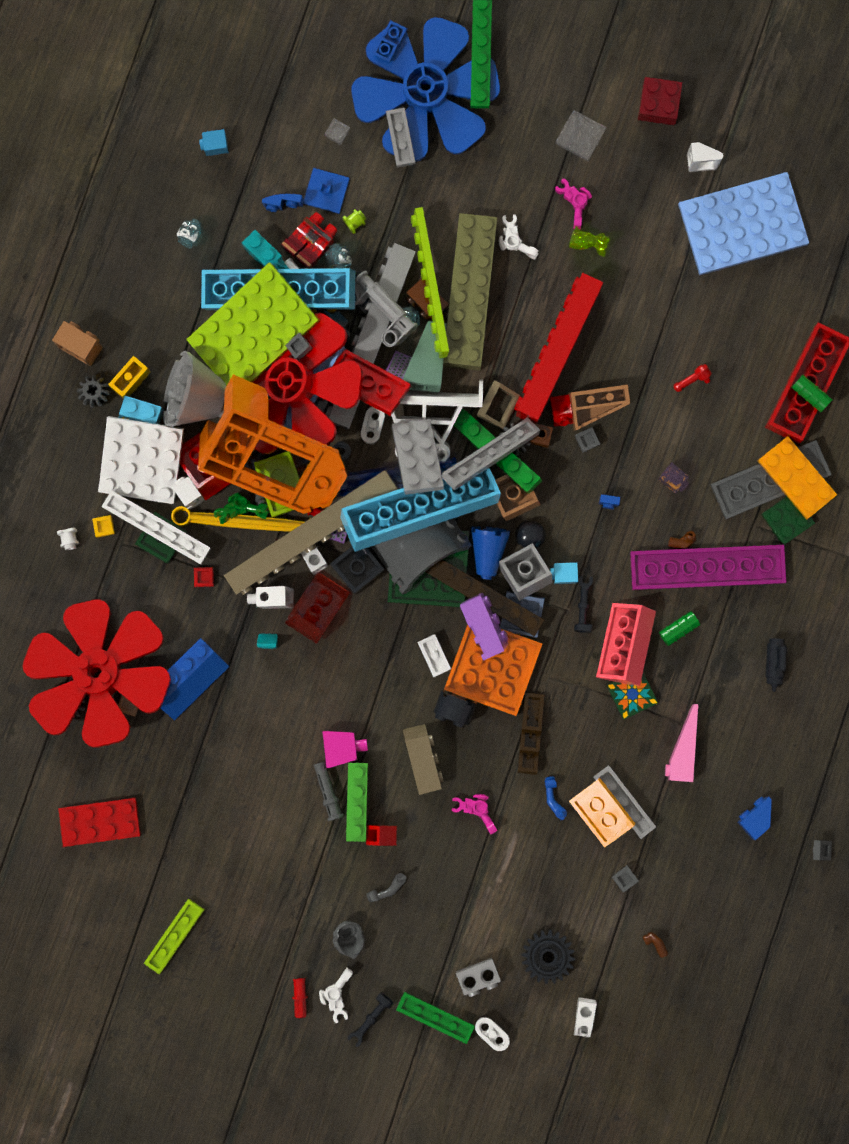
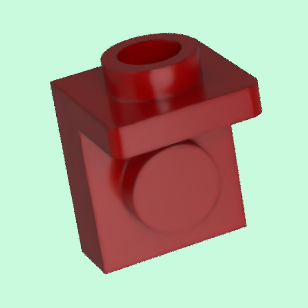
[550,395,573,426]

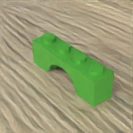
[346,763,368,842]

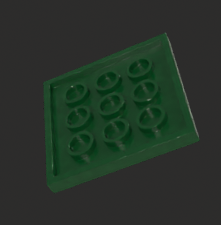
[388,530,469,608]

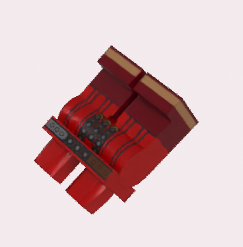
[281,212,338,269]

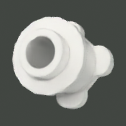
[57,528,79,550]

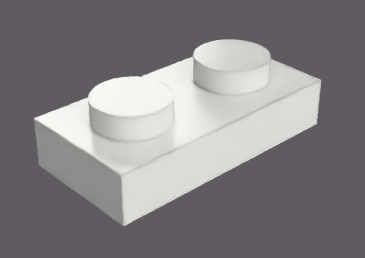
[417,634,451,677]

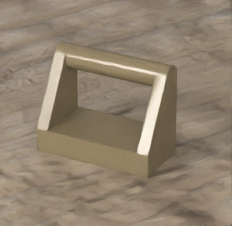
[477,380,520,430]

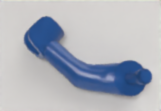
[545,777,567,820]

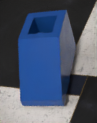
[738,797,772,840]

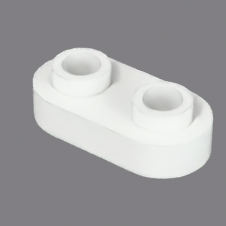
[361,407,385,444]
[475,1017,509,1051]

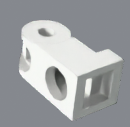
[301,545,328,575]
[574,997,597,1037]

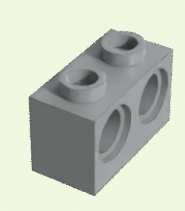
[456,958,501,997]

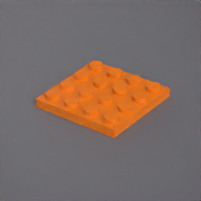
[444,625,542,716]

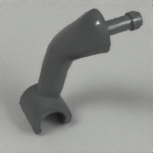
[366,873,407,902]

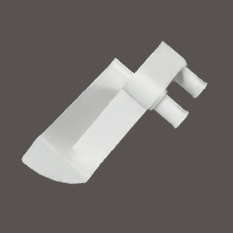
[391,379,483,462]

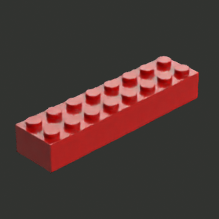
[514,273,603,423]

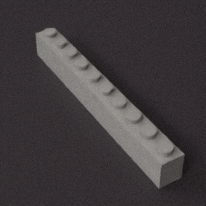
[325,243,416,430]

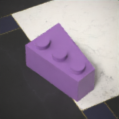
[460,592,509,661]

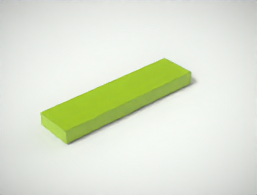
[144,899,205,975]

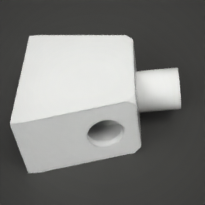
[247,586,294,609]

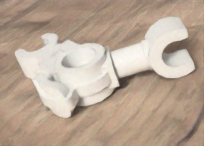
[499,215,539,260]
[319,968,353,1023]

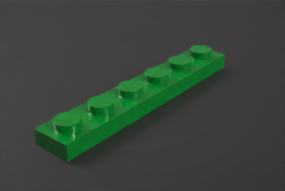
[471,0,492,108]
[451,408,542,494]

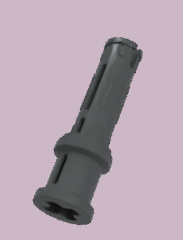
[313,762,344,821]

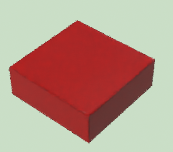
[194,567,214,587]

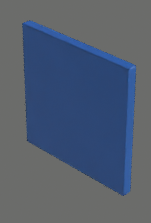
[303,168,350,214]

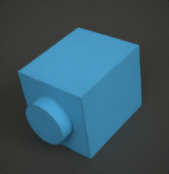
[199,129,229,156]

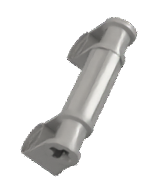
[355,270,418,347]

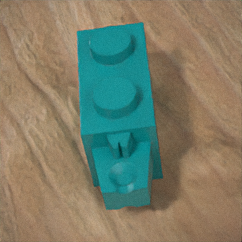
[242,230,289,269]

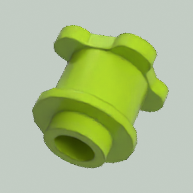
[342,209,366,234]

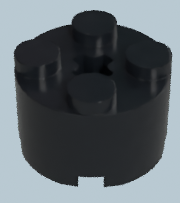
[433,690,477,728]

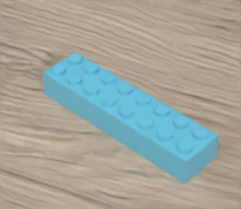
[201,268,355,310]
[341,468,501,552]

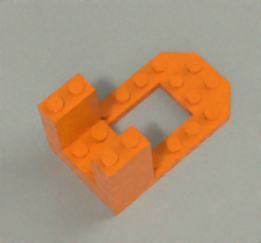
[198,374,347,514]

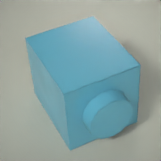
[550,563,578,584]

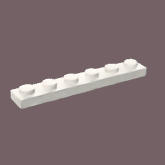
[102,490,211,565]

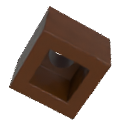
[530,423,553,448]

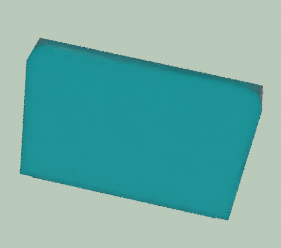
[257,634,278,649]

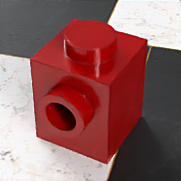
[366,825,397,846]

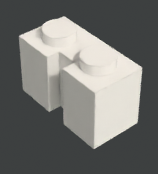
[172,477,205,511]

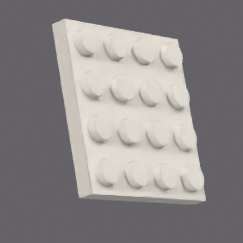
[98,416,184,504]

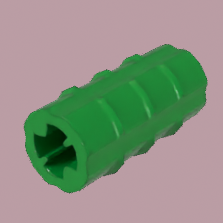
[791,375,832,412]
[659,611,700,646]

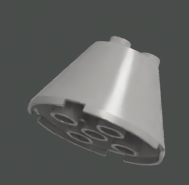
[163,351,226,427]

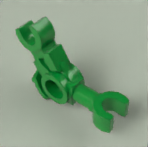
[214,493,269,524]

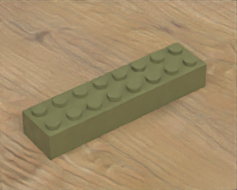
[443,213,497,371]

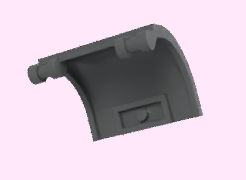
[368,519,472,595]

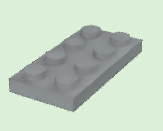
[392,419,444,495]

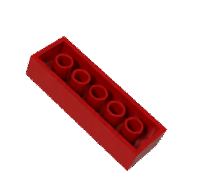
[765,322,849,444]

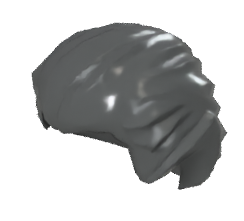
[333,920,366,959]

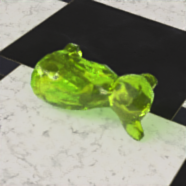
[569,226,610,256]

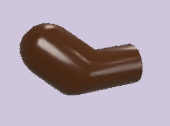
[668,531,696,549]
[643,932,668,958]

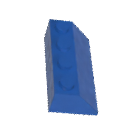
[161,638,230,721]

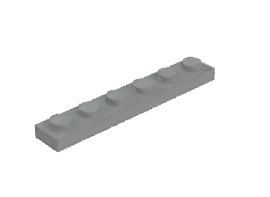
[442,417,540,490]

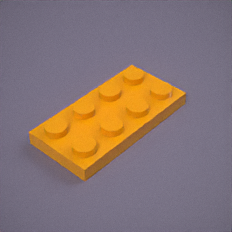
[758,436,837,520]

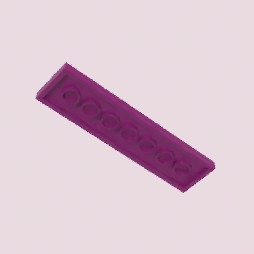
[630,545,786,590]

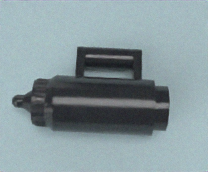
[765,638,787,692]

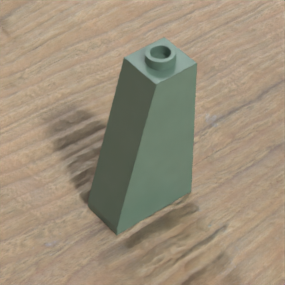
[403,321,447,393]

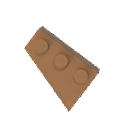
[569,385,630,431]

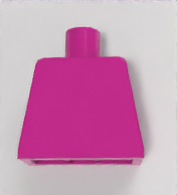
[323,731,368,768]

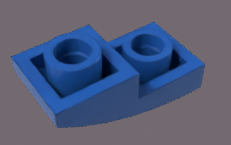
[373,20,408,62]
[262,194,304,212]

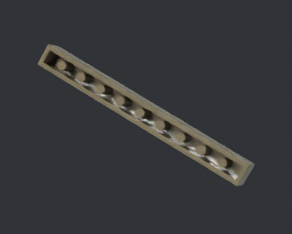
[224,470,398,595]

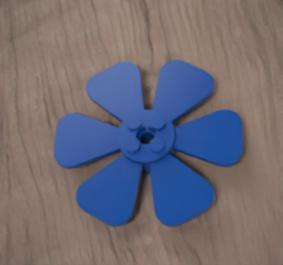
[352,17,500,162]

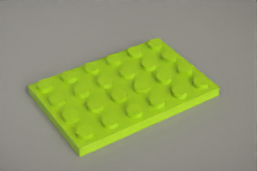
[186,262,320,386]

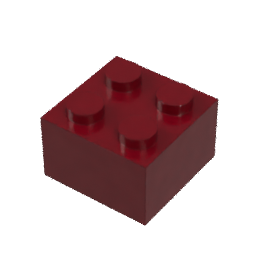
[638,77,682,126]

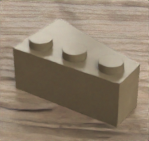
[403,724,444,795]

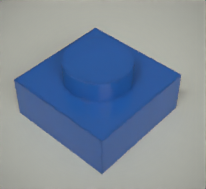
[599,494,620,509]

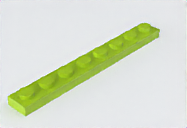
[411,207,449,358]

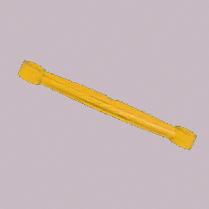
[171,506,311,532]

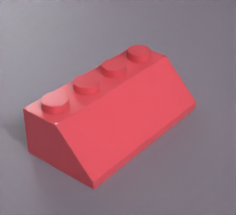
[596,603,656,686]

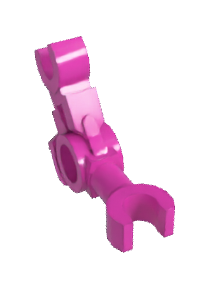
[555,178,592,230]
[452,794,497,834]

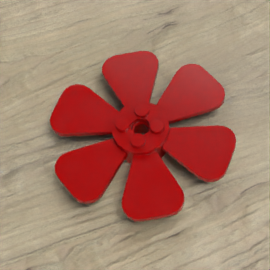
[253,313,363,454]
[23,599,171,748]

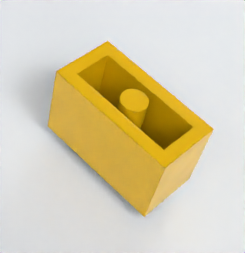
[108,356,151,399]

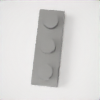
[386,108,415,168]

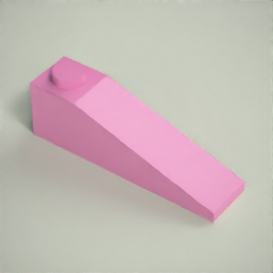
[665,704,698,782]

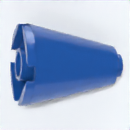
[471,526,510,580]

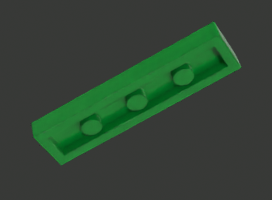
[396,992,475,1044]

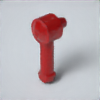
[674,364,711,392]

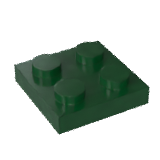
[761,497,815,545]

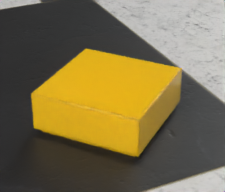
[92,515,115,538]

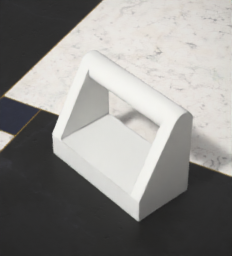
[687,142,723,172]

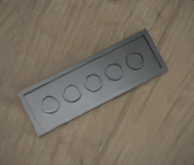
[710,440,832,520]

